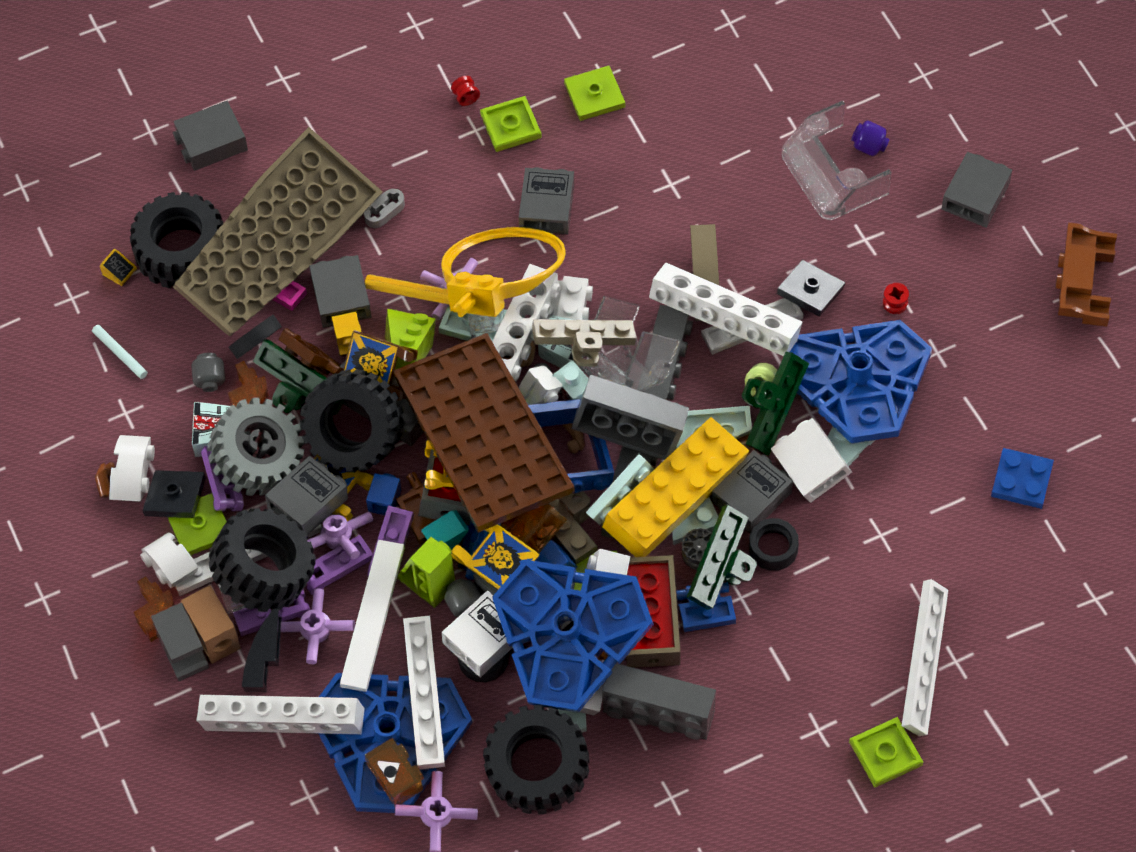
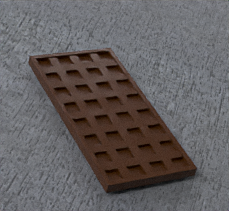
[393,333,575,533]

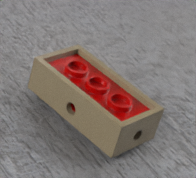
[626,555,680,668]

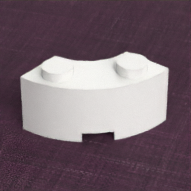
[109,435,155,501]
[140,532,198,589]

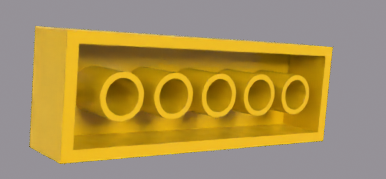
[602,417,749,557]

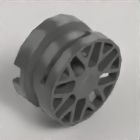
[682,528,712,570]

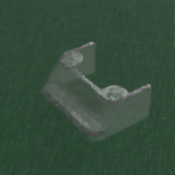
[781,100,892,220]
[580,296,680,392]

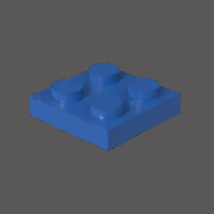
[991,448,1054,509]

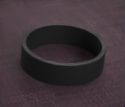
[229,315,282,359]

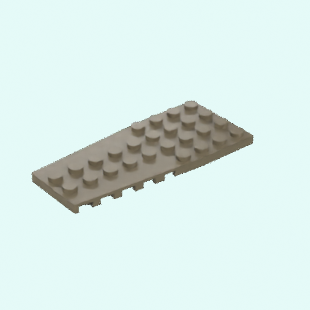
[174,127,383,336]

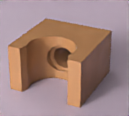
[181,585,241,664]

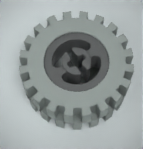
[207,398,305,496]

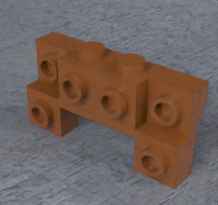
[1055,222,1117,327]

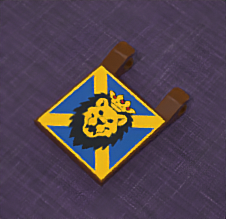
[343,330,418,401]

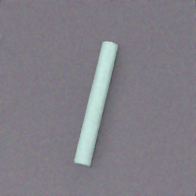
[92,325,148,379]

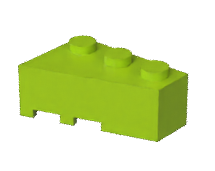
[385,309,436,370]
[397,537,455,608]

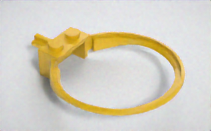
[441,227,566,317]

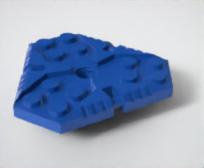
[790,320,932,444]
[492,560,654,712]
[318,673,472,813]

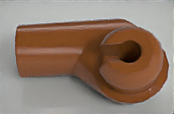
[95,462,116,498]

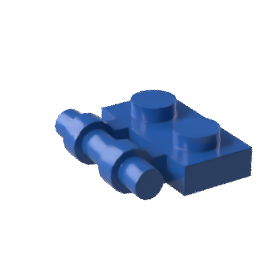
[676,582,736,632]

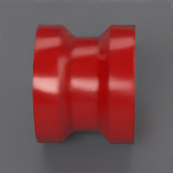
[451,76,480,106]
[883,283,909,314]

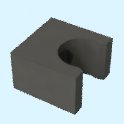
[151,603,209,681]

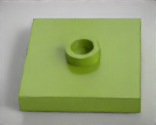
[564,65,625,121]
[480,96,542,152]
[168,493,227,556]
[849,717,923,788]

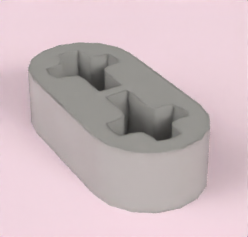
[364,189,405,228]

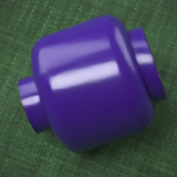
[851,120,889,156]

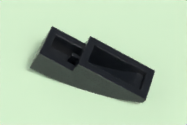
[242,609,282,692]

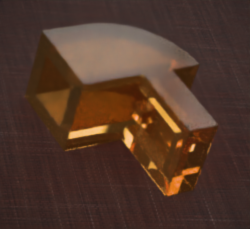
[228,361,269,407]
[133,576,175,642]

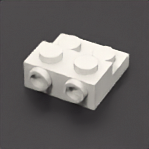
[536,276,593,320]

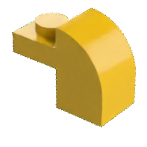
[332,312,361,356]

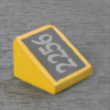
[100,249,137,286]

